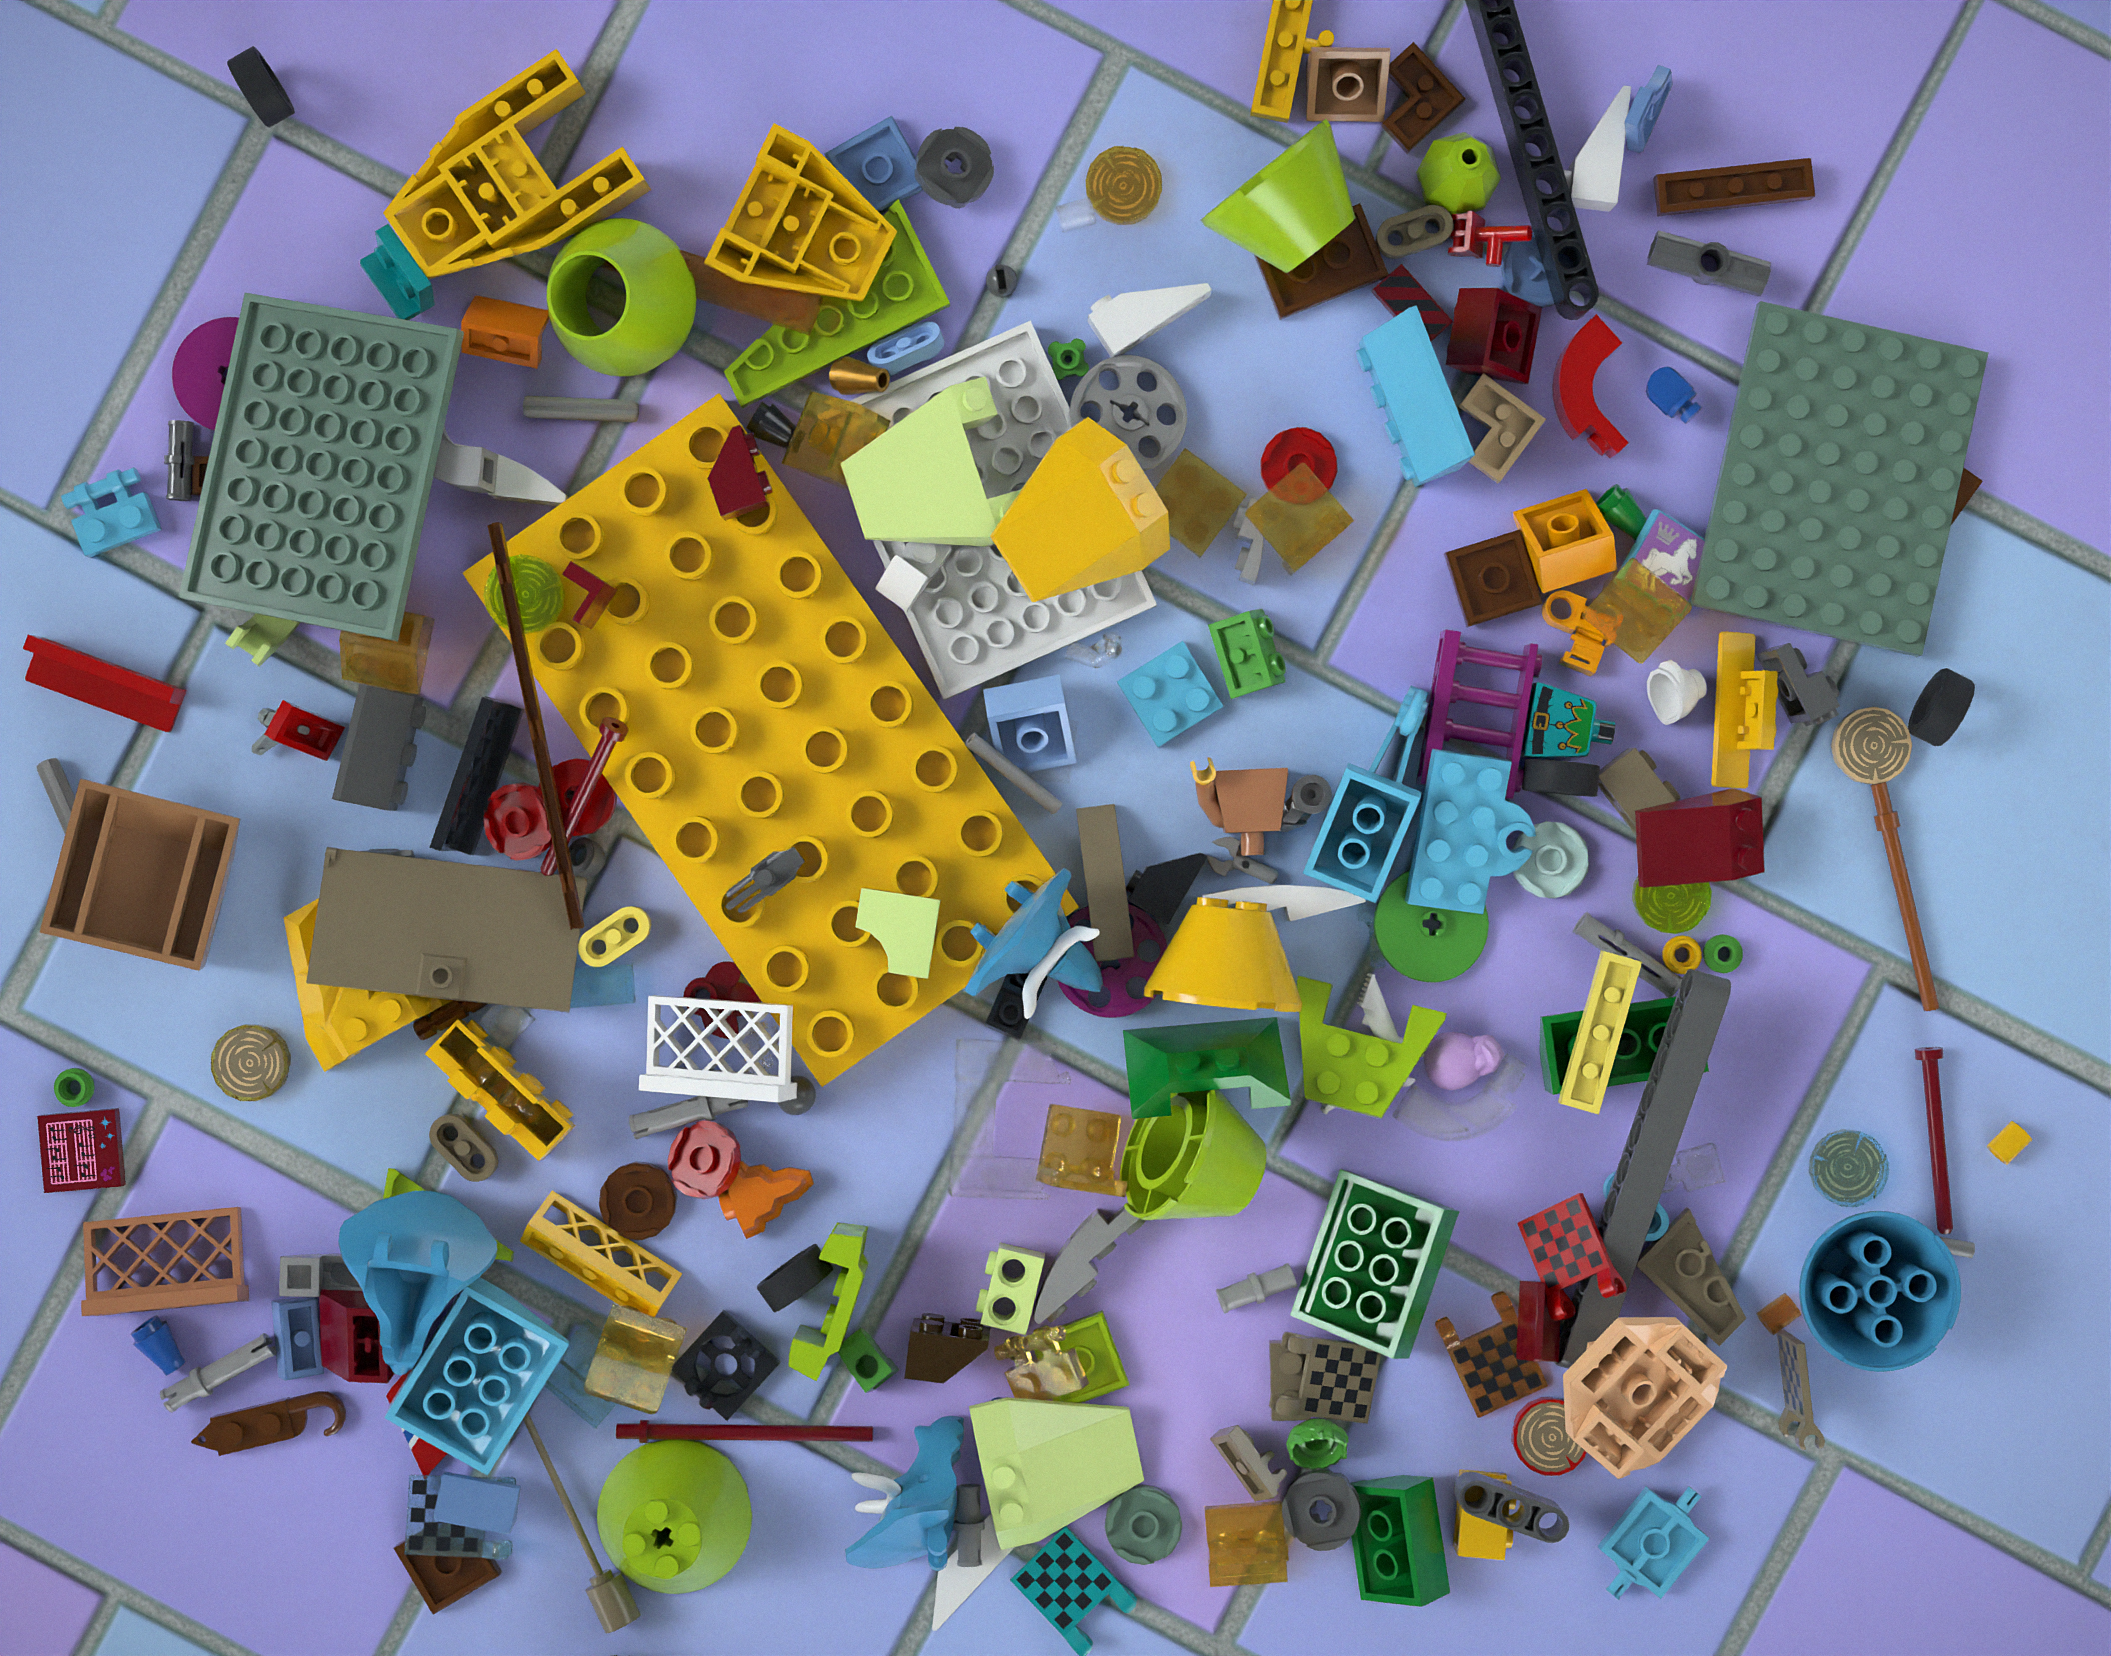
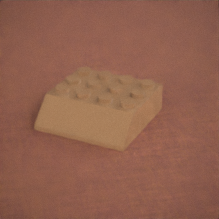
[40,778,240,971]

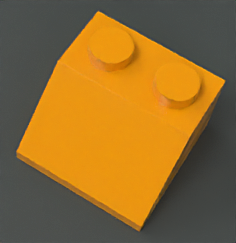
[1513,489,1617,593]

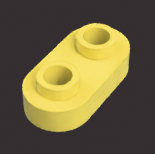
[578,906,651,967]

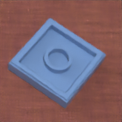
[824,116,923,214]

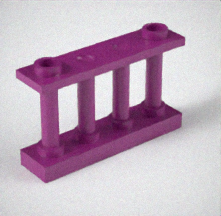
[1416,629,1542,799]

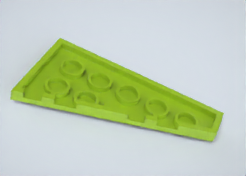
[724,199,951,409]

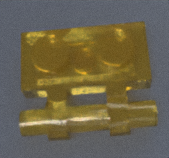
[994,1325,1089,1400]

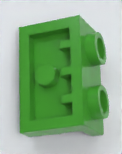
[1208,609,1286,699]

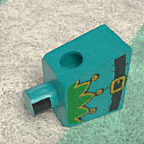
[1520,682,1615,758]

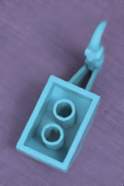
[1303,685,1429,903]

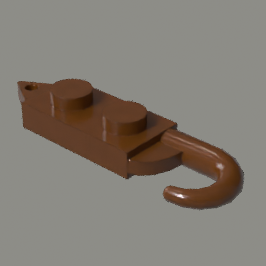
[191,1391,346,1456]

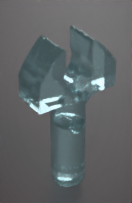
[1356,899,1386,969]

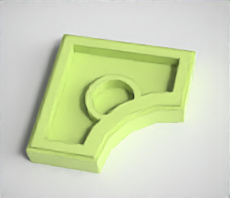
[855,888,941,979]

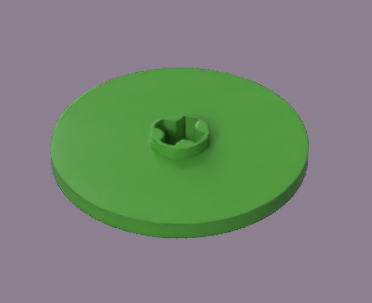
[1374,870,1489,982]

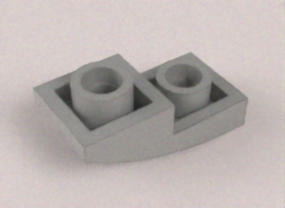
[1232,498,1263,585]

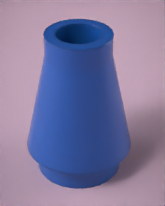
[130,1315,186,1376]

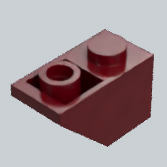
[707,425,773,521]

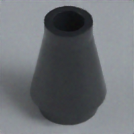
[746,402,806,453]

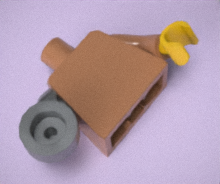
[1190,757,1332,856]

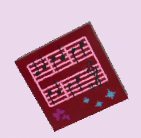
[37,1108,126,1193]

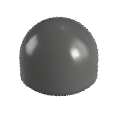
[569,837,606,878]
[777,1076,816,1115]

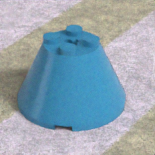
[1799,1211,1961,1372]

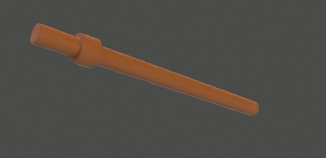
[1870,782,1939,1011]

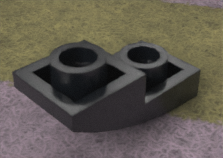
[984,973,1048,1041]

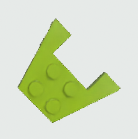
[1297,976,1447,1119]

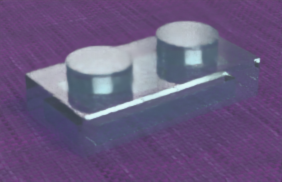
[570,964,636,1008]

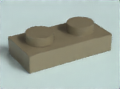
[1269,1340,1311,1421]

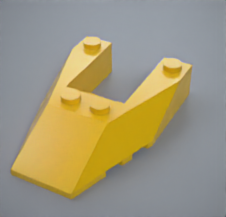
[383,48,651,280]

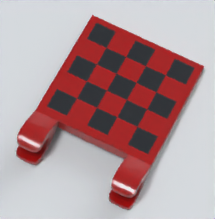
[1517,1193,1627,1321]

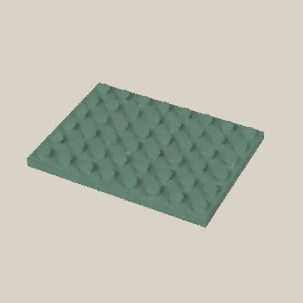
[179,293,464,642]
[1690,301,1989,657]

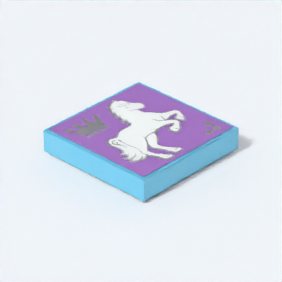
[1616,509,1705,616]

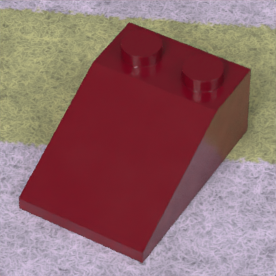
[1635,788,1765,888]

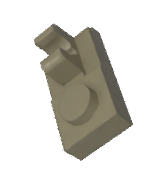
[1210,1425,1287,1502]

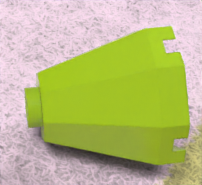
[1416,132,1501,215]

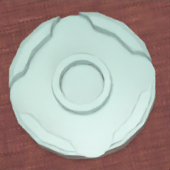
[1512,821,1589,898]

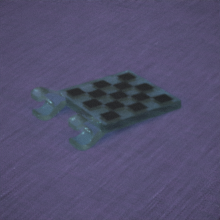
[404,1474,516,1560]

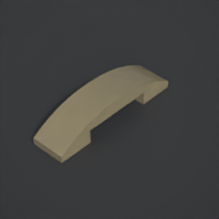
[1076,804,1134,962]

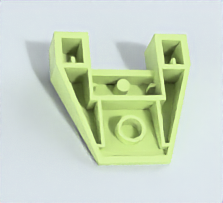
[841,377,1022,547]

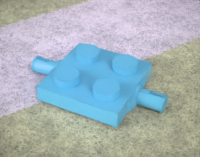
[1598,1486,1710,1600]

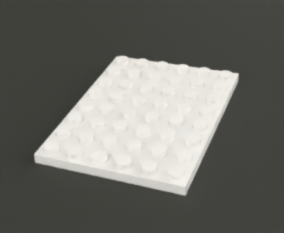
[817,320,1157,700]

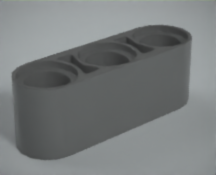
[1453,1472,1569,1543]

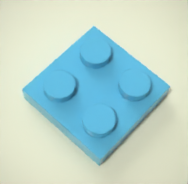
[1117,641,1224,748]

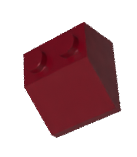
[1445,288,1542,384]

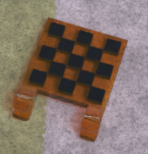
[1435,1291,1548,1418]

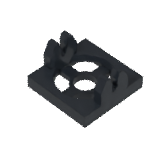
[670,1310,781,1421]

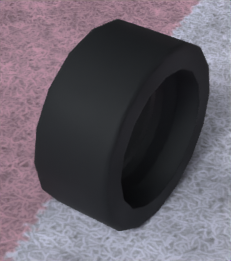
[227,46,295,128]
[1908,668,1975,746]
[1522,759,1600,797]
[757,1244,833,1312]

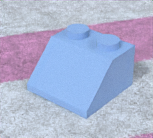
[983,674,1077,778]

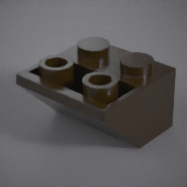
[904,1313,991,1384]

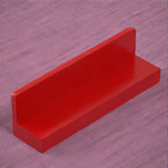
[23,634,187,733]

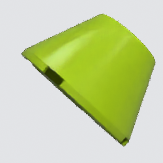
[1200,119,1355,273]
[546,218,697,377]
[1119,1089,1267,1220]

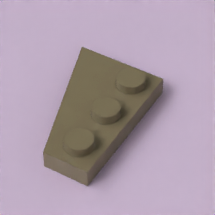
[1636,1207,1746,1346]

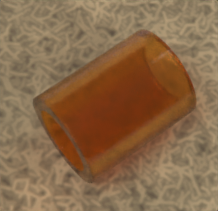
[1756,1293,1802,1336]

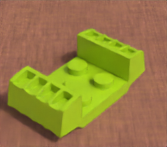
[788,1222,869,1381]

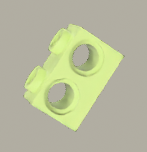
[975,1242,1045,1335]

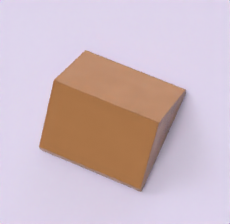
[1306,47,1391,122]

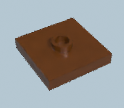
[1444,529,1543,627]

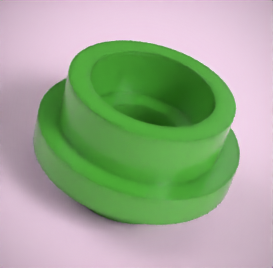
[1703,934,1743,973]
[54,1068,95,1107]

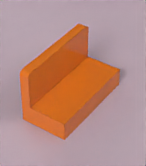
[461,295,550,369]

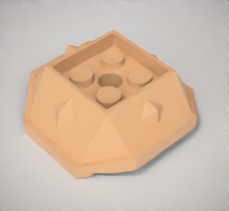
[1563,1317,1727,1479]

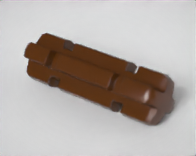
[412,1000,487,1040]

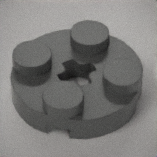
[914,126,994,209]
[1282,1469,1361,1551]

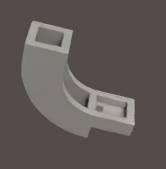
[433,425,498,493]

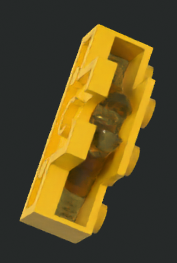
[425,1019,576,1161]

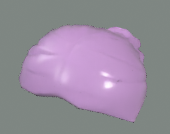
[1424,1032,1504,1090]

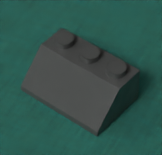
[332,684,426,811]

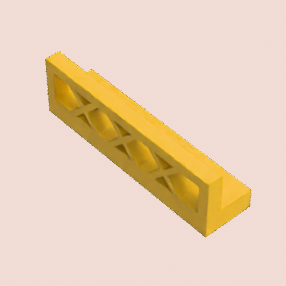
[520,1190,683,1325]

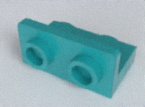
[360,224,435,320]

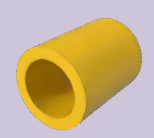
[1986,1121,2032,1165]

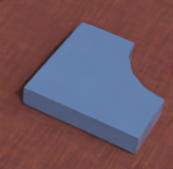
[1624,65,1673,154]

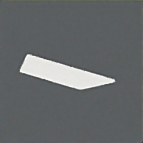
[932,1514,1014,1631]

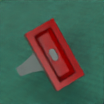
[252,700,345,761]

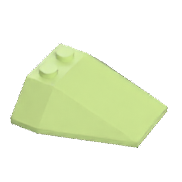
[969,1397,1144,1550]

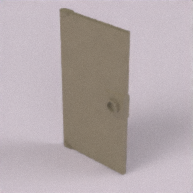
[306,847,588,1013]

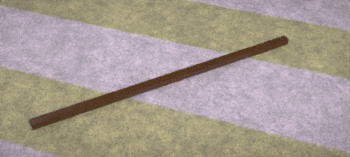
[487,522,584,930]

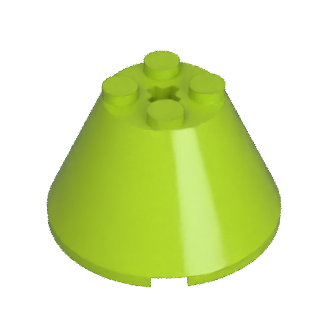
[597,1440,752,1594]

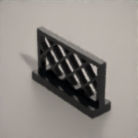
[430,696,525,855]

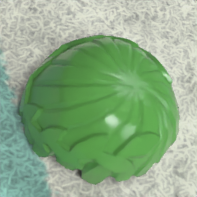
[1286,1418,1348,1470]

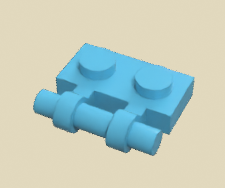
[61,467,162,558]

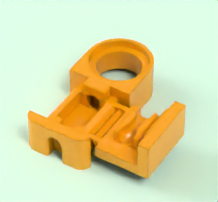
[1542,590,1623,677]

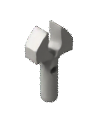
[1206,837,1278,884]

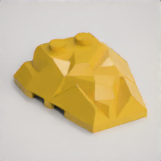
[283,898,453,1072]

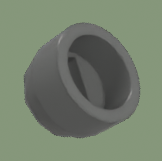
[986,264,1017,298]

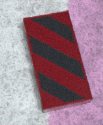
[1371,264,1453,341]

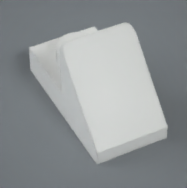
[875,542,953,612]

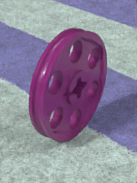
[1057,904,1168,1018]

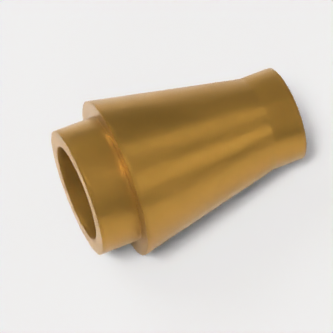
[829,356,890,395]

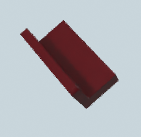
[562,561,617,629]
[1516,1281,1560,1362]

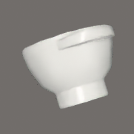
[1647,660,1707,725]

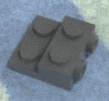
[1756,643,1840,726]

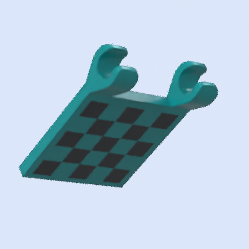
[1010,1526,1137,1656]

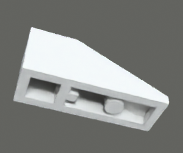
[1563,86,1631,212]
[1088,283,1212,357]

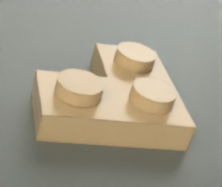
[1458,373,1546,484]

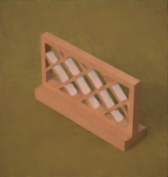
[81,1207,249,1316]

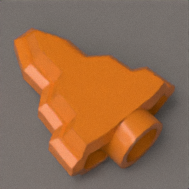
[718,1160,814,1239]

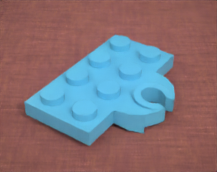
[1404,749,1536,914]

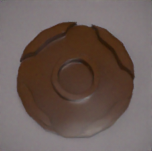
[599,1161,678,1240]

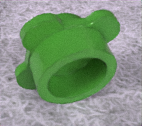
[1048,338,1089,380]

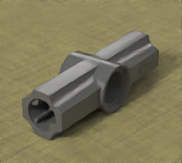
[1647,230,1771,296]

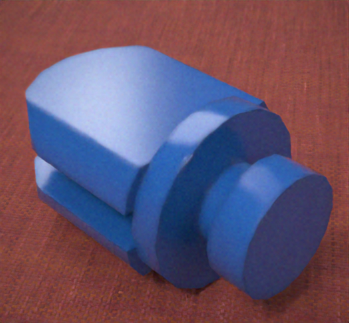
[1645,366,1702,424]

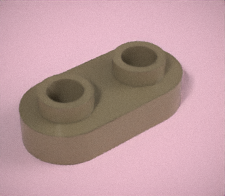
[1375,205,1453,259]
[429,1114,498,1182]

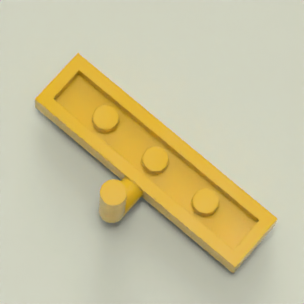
[1250,0,1334,123]

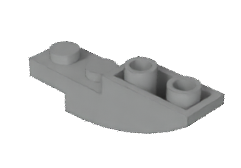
[1034,1202,1146,1325]

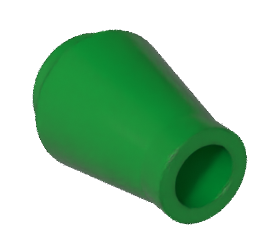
[1596,484,1647,541]

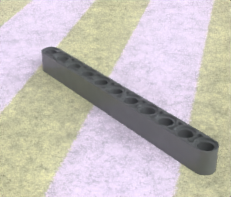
[1555,969,1731,1369]

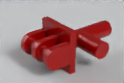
[1448,211,1532,267]

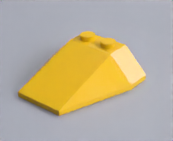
[704,123,897,302]
[990,417,1170,603]

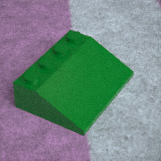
[1290,1169,1459,1359]

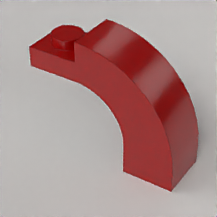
[1552,314,1629,458]

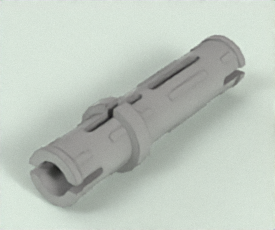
[1573,912,1683,997]
[629,1096,748,1140]
[160,1333,277,1413]

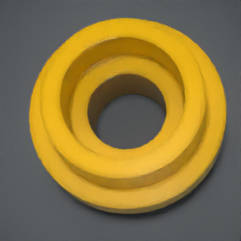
[1662,935,1702,974]

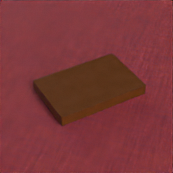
[1254,203,1389,320]

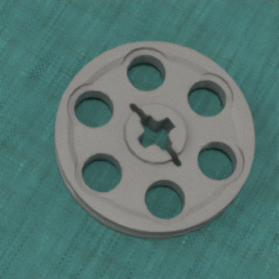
[1070,355,1187,471]

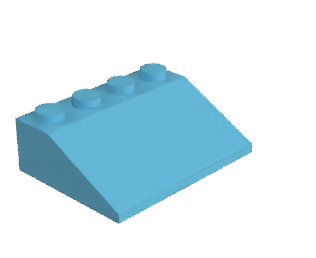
[1356,305,1475,487]
[384,1277,570,1476]

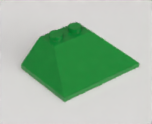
[1123,1017,1291,1119]

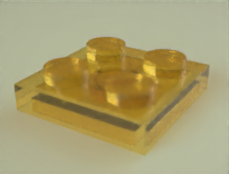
[1155,448,1247,558]

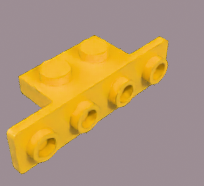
[1711,631,1778,789]

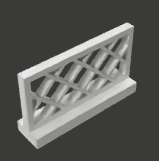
[639,995,797,1102]

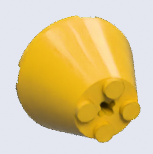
[1143,897,1302,1012]

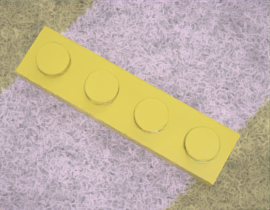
[1558,950,1642,1115]

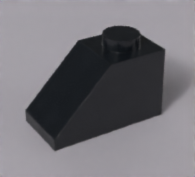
[1126,852,1208,924]

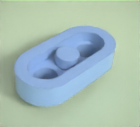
[867,321,945,376]

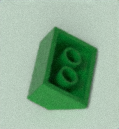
[1350,1475,1450,1607]

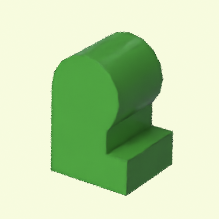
[838,1327,899,1393]

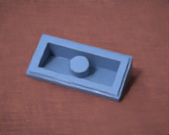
[271,1297,324,1381]
[434,1471,521,1534]

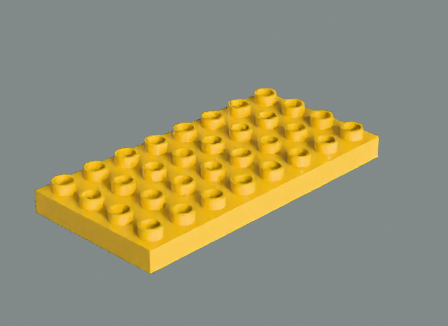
[462,393,1079,1087]

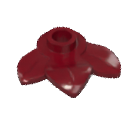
[683,961,762,1039]

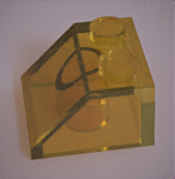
[782,391,891,490]

